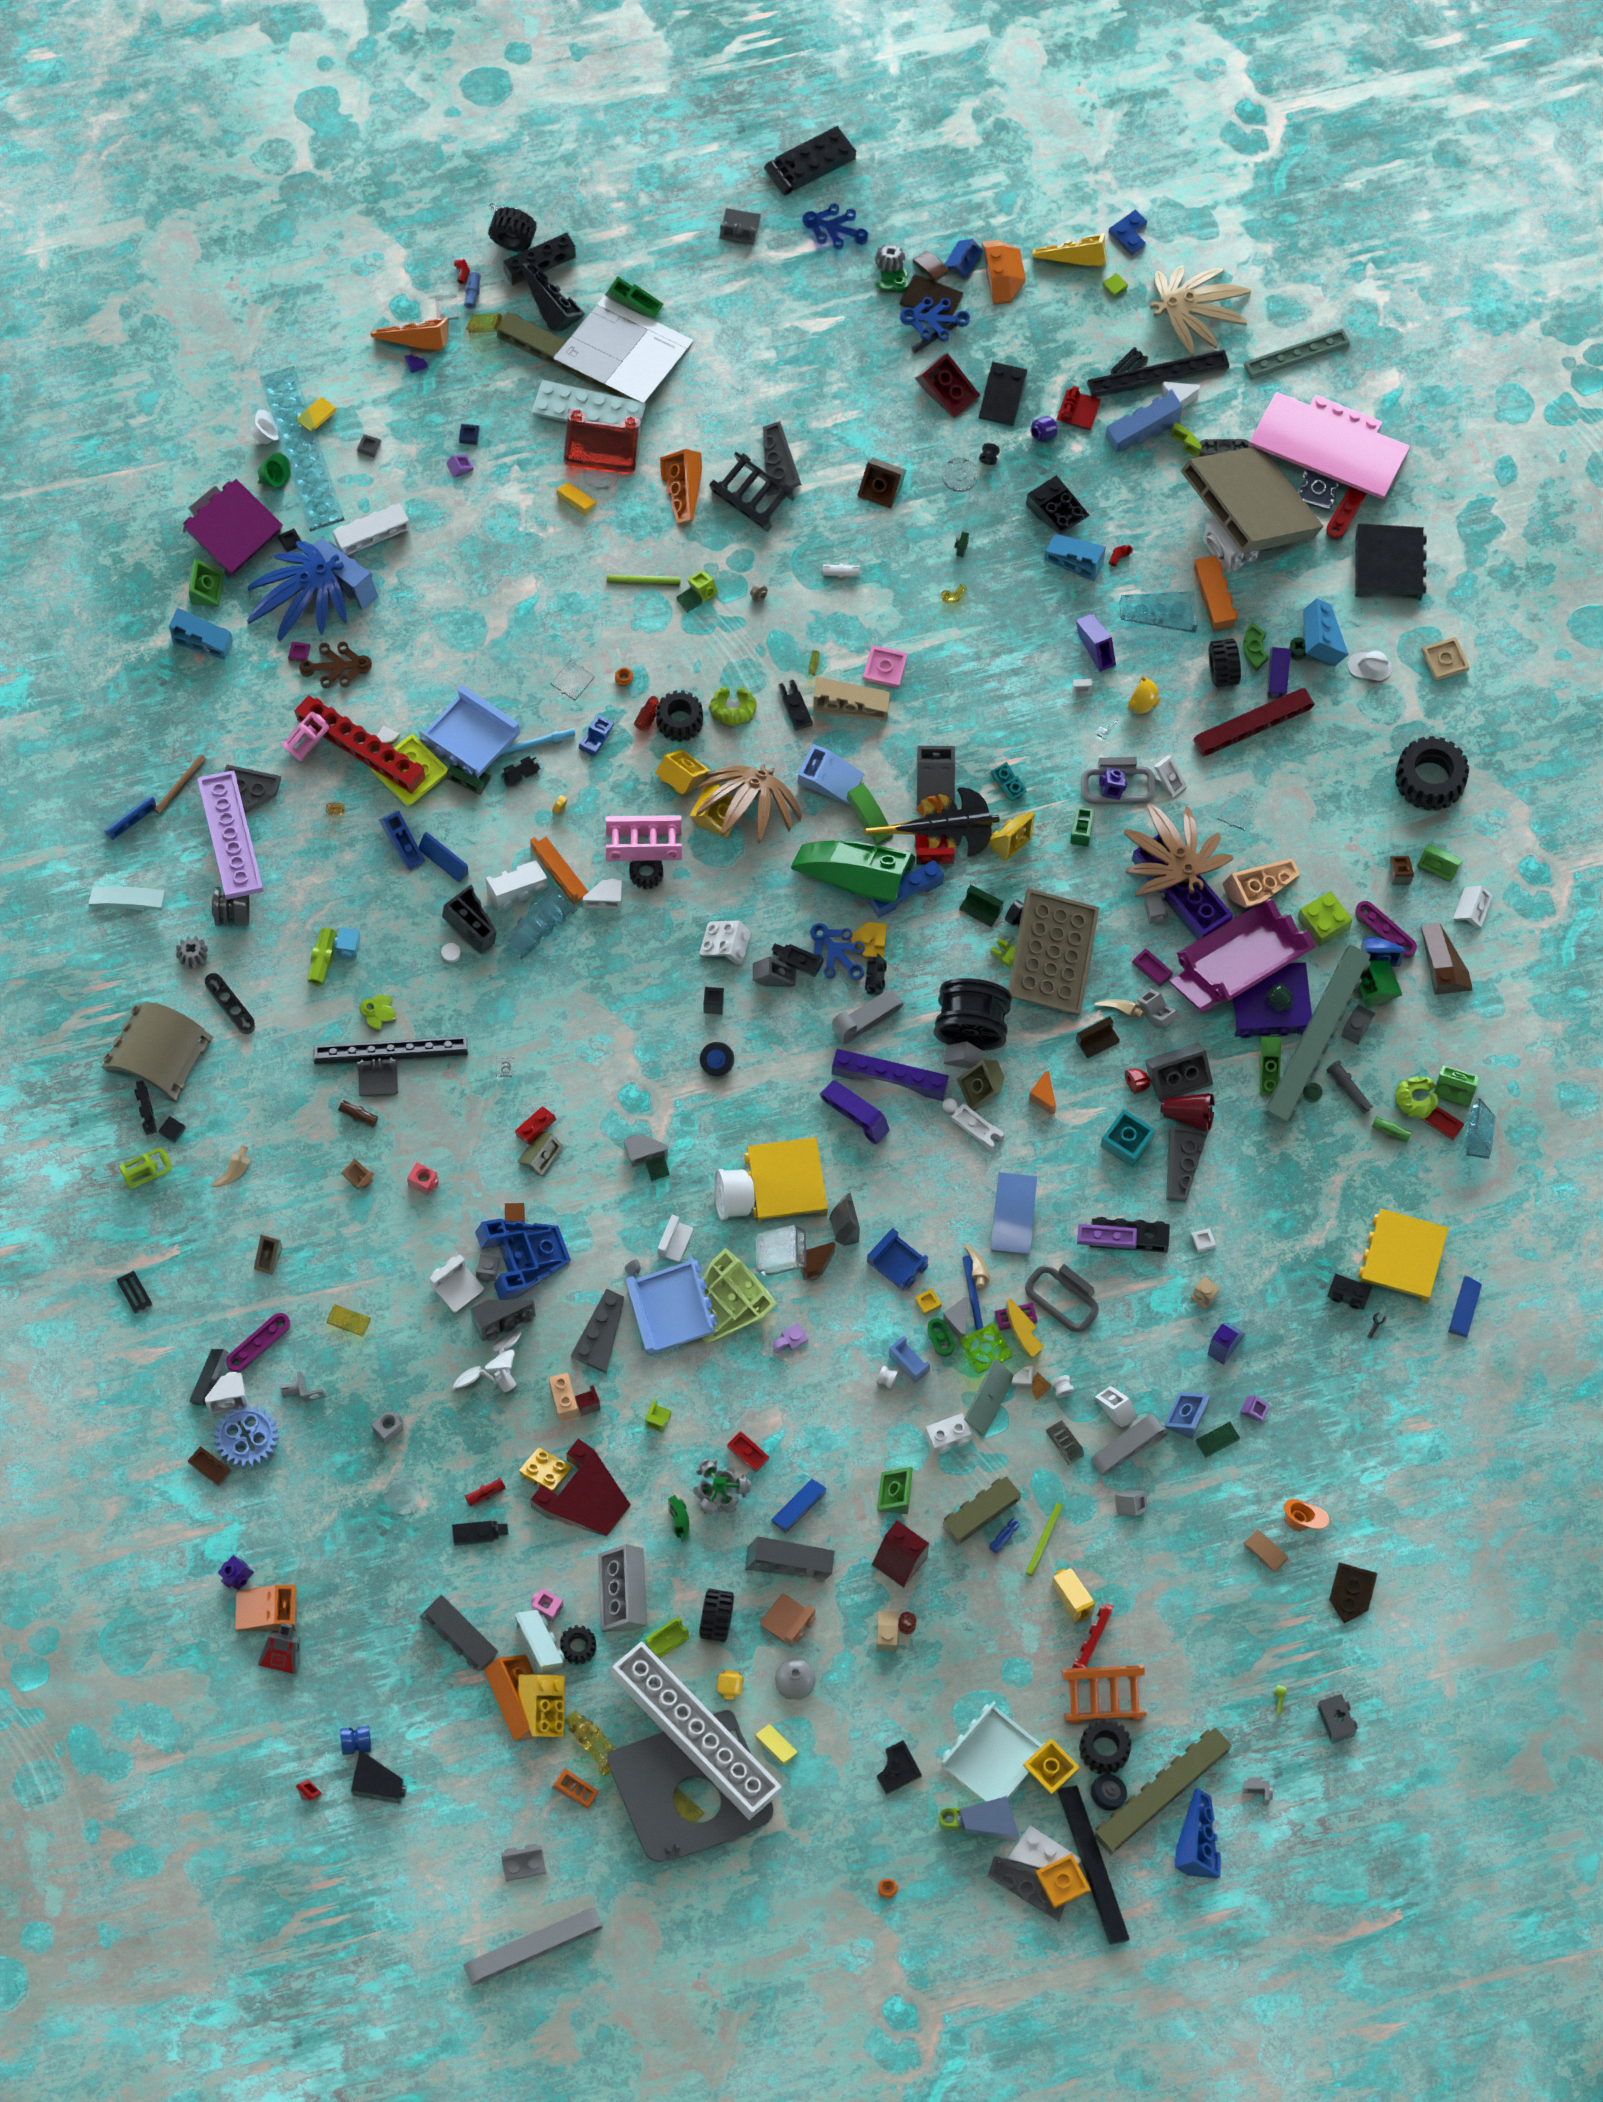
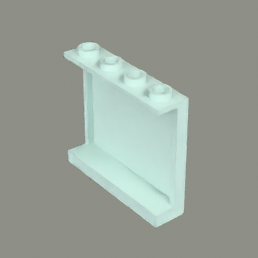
[941,1701,1045,1802]

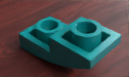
[990,762,1028,801]

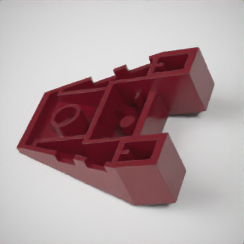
[530,1438,631,1536]

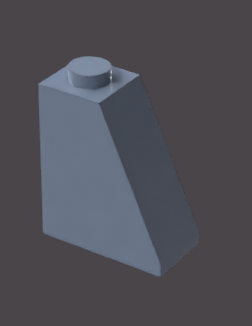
[956,1796,1019,1841]

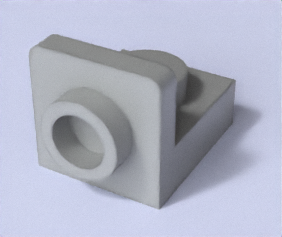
[476,1254,500,1282]

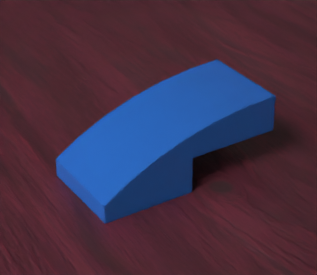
[578,715,614,756]

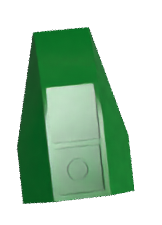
[791,841,916,903]

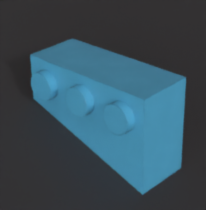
[1044,534,1106,581]

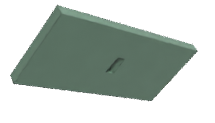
[964,1359,1014,1436]

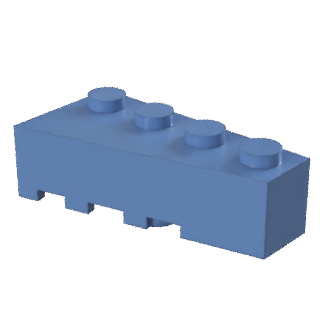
[1105,389,1182,452]
[313,538,378,610]

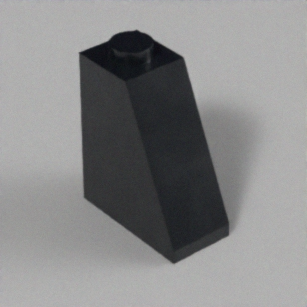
[351,1751,407,1804]

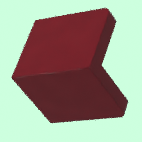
[575,1385,600,1416]

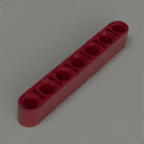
[1193,688,1315,757]

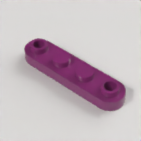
[1355,901,1417,958]
[226,1313,290,1373]

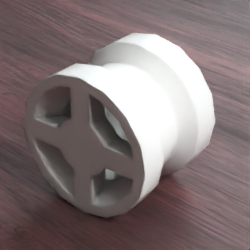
[876,1365,899,1389]
[1051,1375,1075,1398]

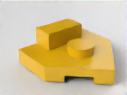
[849,922,887,959]

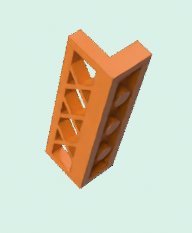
[530,837,588,905]

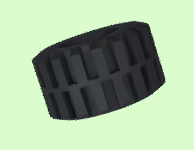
[488,207,537,251]
[1209,638,1241,687]
[656,690,703,742]
[699,1588,734,1642]
[1079,1719,1132,1774]

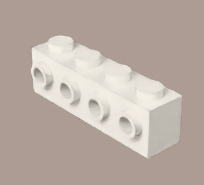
[333,503,410,555]

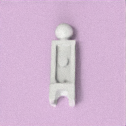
[942,1098,1004,1152]

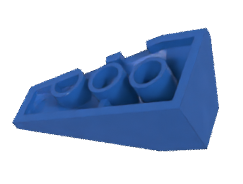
[1175,1788,1221,1879]

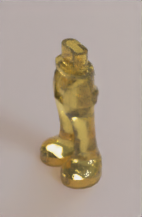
[564,1710,623,1776]

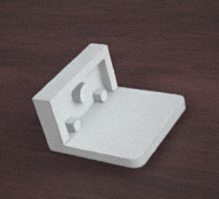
[700,921,751,965]
[429,1254,484,1313]

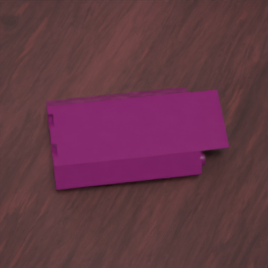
[1168,899,1316,1012]

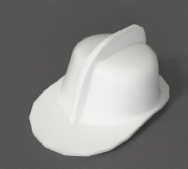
[251,409,280,446]
[1348,651,1392,681]

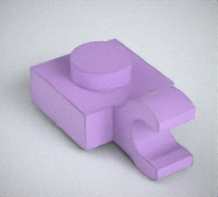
[772,1323,808,1353]

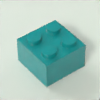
[1100,1109,1156,1167]

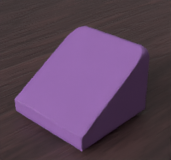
[447,454,474,477]
[1240,1395,1270,1422]

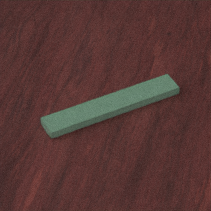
[1244,328,1350,380]

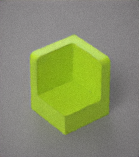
[645,1399,671,1433]

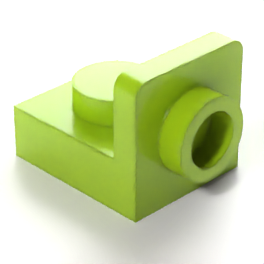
[687,570,718,602]

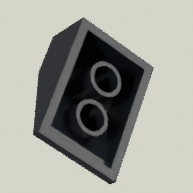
[979,361,1027,426]

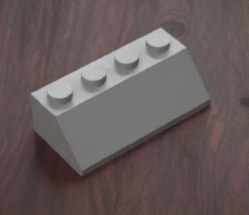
[598,1544,647,1632]

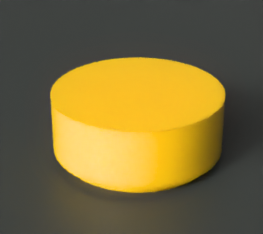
[552,795,567,815]

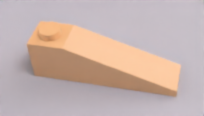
[1222,858,1300,908]

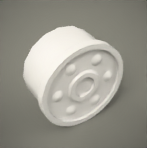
[714,1169,755,1220]

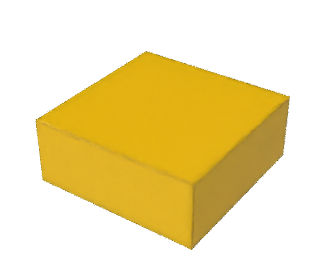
[915,1288,942,1316]

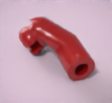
[454,258,470,285]
[1108,545,1133,567]

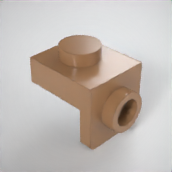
[341,1159,375,1189]

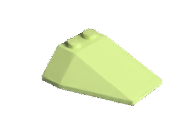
[701,1248,777,1344]

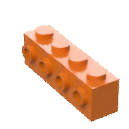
[1193,555,1238,631]

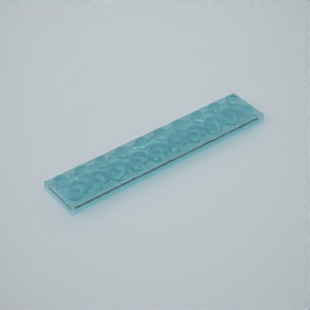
[260,366,345,532]

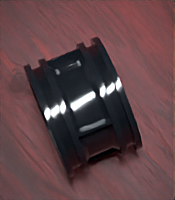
[934,978,1012,1051]

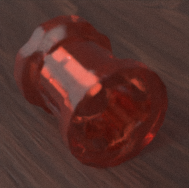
[898,1612,917,1635]

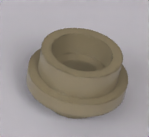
[750,584,768,602]

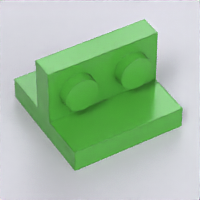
[1433,1065,1479,1107]

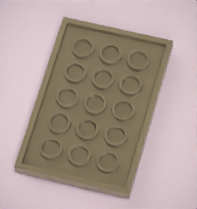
[1008,888,1100,1016]

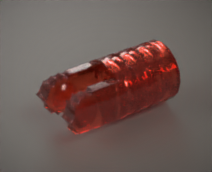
[634,696,659,732]

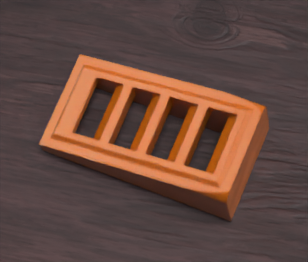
[552,1769,599,1809]

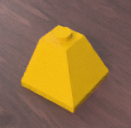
[1023,1738,1080,1794]

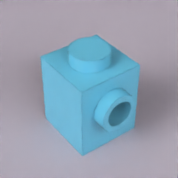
[334,927,360,959]

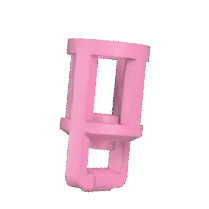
[282,712,329,761]

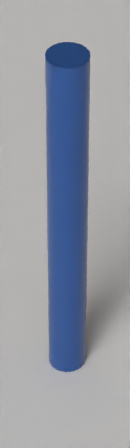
[962,1256,984,1331]

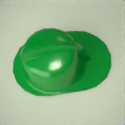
[257,452,292,487]

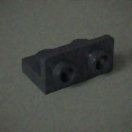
[1327,1273,1372,1310]

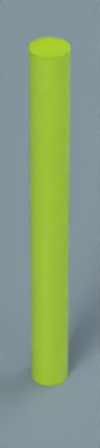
[607,575,681,584]
[1025,1503,1063,1576]

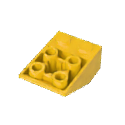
[518,1675,565,1737]

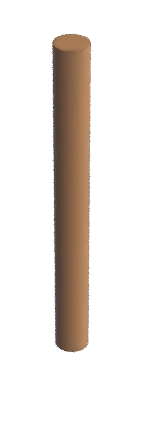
[154,754,206,814]

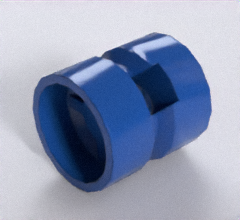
[340,1726,371,1755]

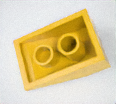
[989,811,1035,862]

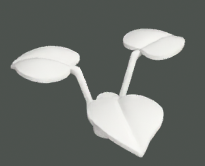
[453,1331,522,1392]

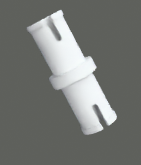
[823,563,860,578]

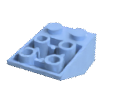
[798,744,864,805]

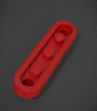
[1326,486,1368,539]
[1072,1603,1114,1668]

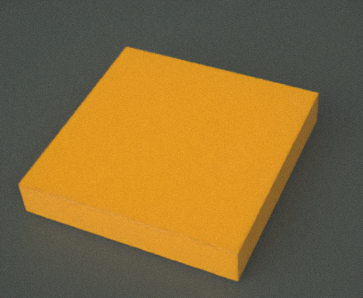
[1035,1854,1091,1909]

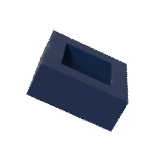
[459,424,479,445]

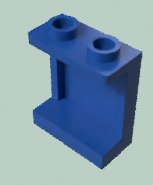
[867,1228,928,1291]

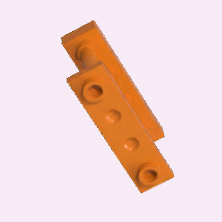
[1062,1665,1147,1723]

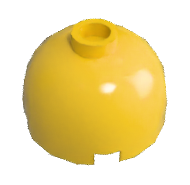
[1126,676,1160,714]

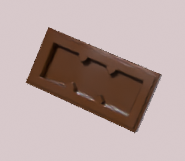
[188,1446,231,1486]

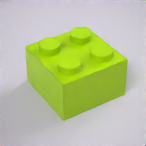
[1297,891,1353,947]

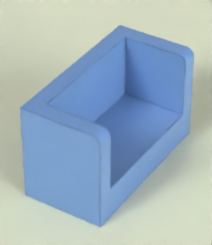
[889,1336,930,1383]

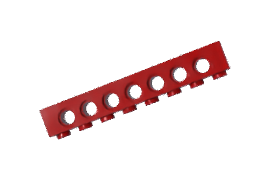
[294,695,426,794]

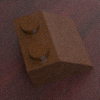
[857,458,907,508]

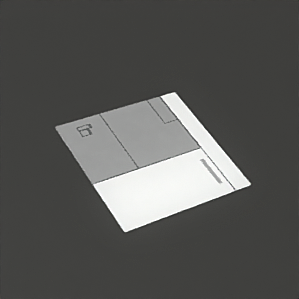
[553,297,693,403]

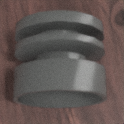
[212,887,250,926]

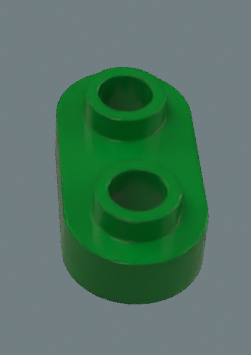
[927,1318,955,1357]

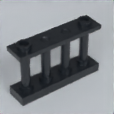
[709,451,795,532]

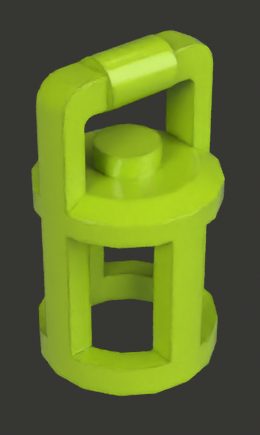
[119,1147,172,1190]

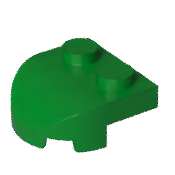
[668,1495,690,1542]

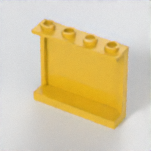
[744,1137,828,1224]
[1358,1208,1449,1304]

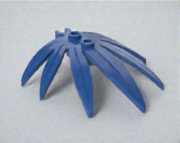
[247,541,347,642]

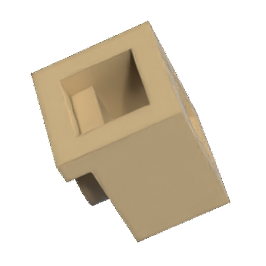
[1190,1277,1220,1310]

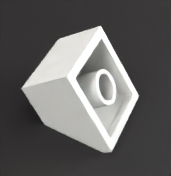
[205,1372,248,1415]

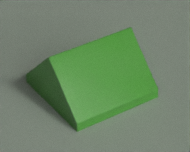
[188,558,224,607]
[877,1467,913,1514]

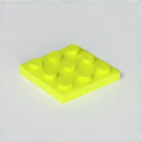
[370,733,448,807]

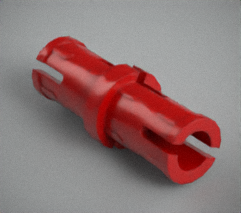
[465,1478,506,1507]

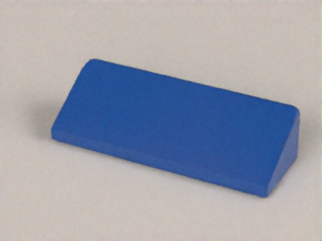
[104,797,156,840]
[418,832,468,882]
[1448,1276,1482,1338]
[771,1479,827,1534]

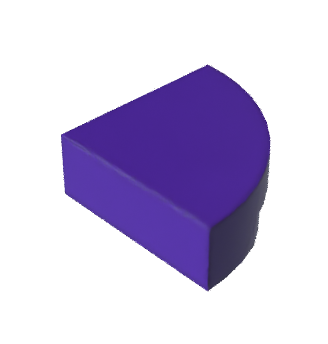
[404,355,428,373]

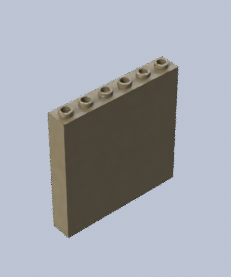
[1181,447,1324,554]

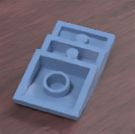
[991,1172,1037,1254]

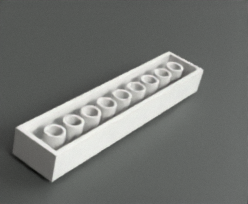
[610,1641,782,1821]

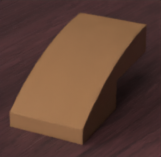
[1244,1530,1288,1573]

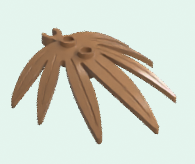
[696,764,802,843]
[1124,803,1233,897]

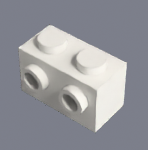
[925,1413,971,1454]

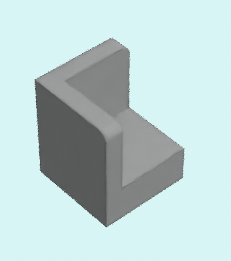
[1115,1489,1148,1516]

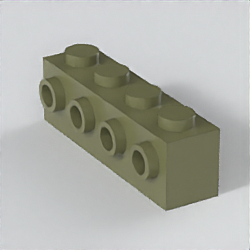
[943,1476,1021,1546]

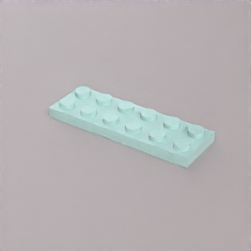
[531,380,646,438]

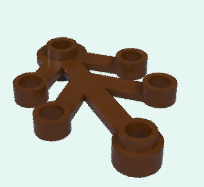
[299,642,372,688]

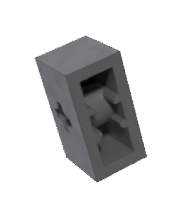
[1317,1694,1358,1744]

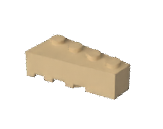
[813,676,890,720]

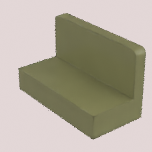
[518,1132,563,1176]

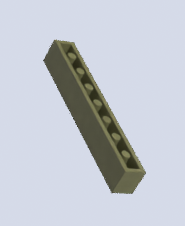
[496,312,625,398]
[1095,1728,1232,1855]

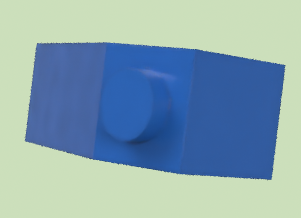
[379,810,425,869]

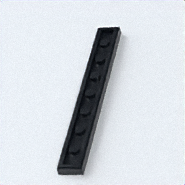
[1087,350,1230,398]
[314,1036,468,1064]
[1057,1785,1130,1945]

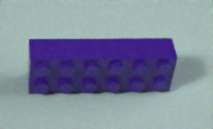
[1132,834,1233,940]

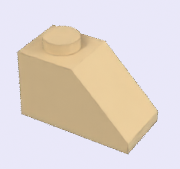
[876,1611,898,1652]

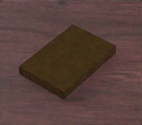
[900,274,963,315]

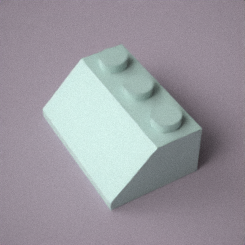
[515,1610,565,1675]

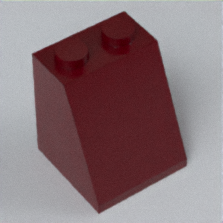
[872,1520,929,1588]

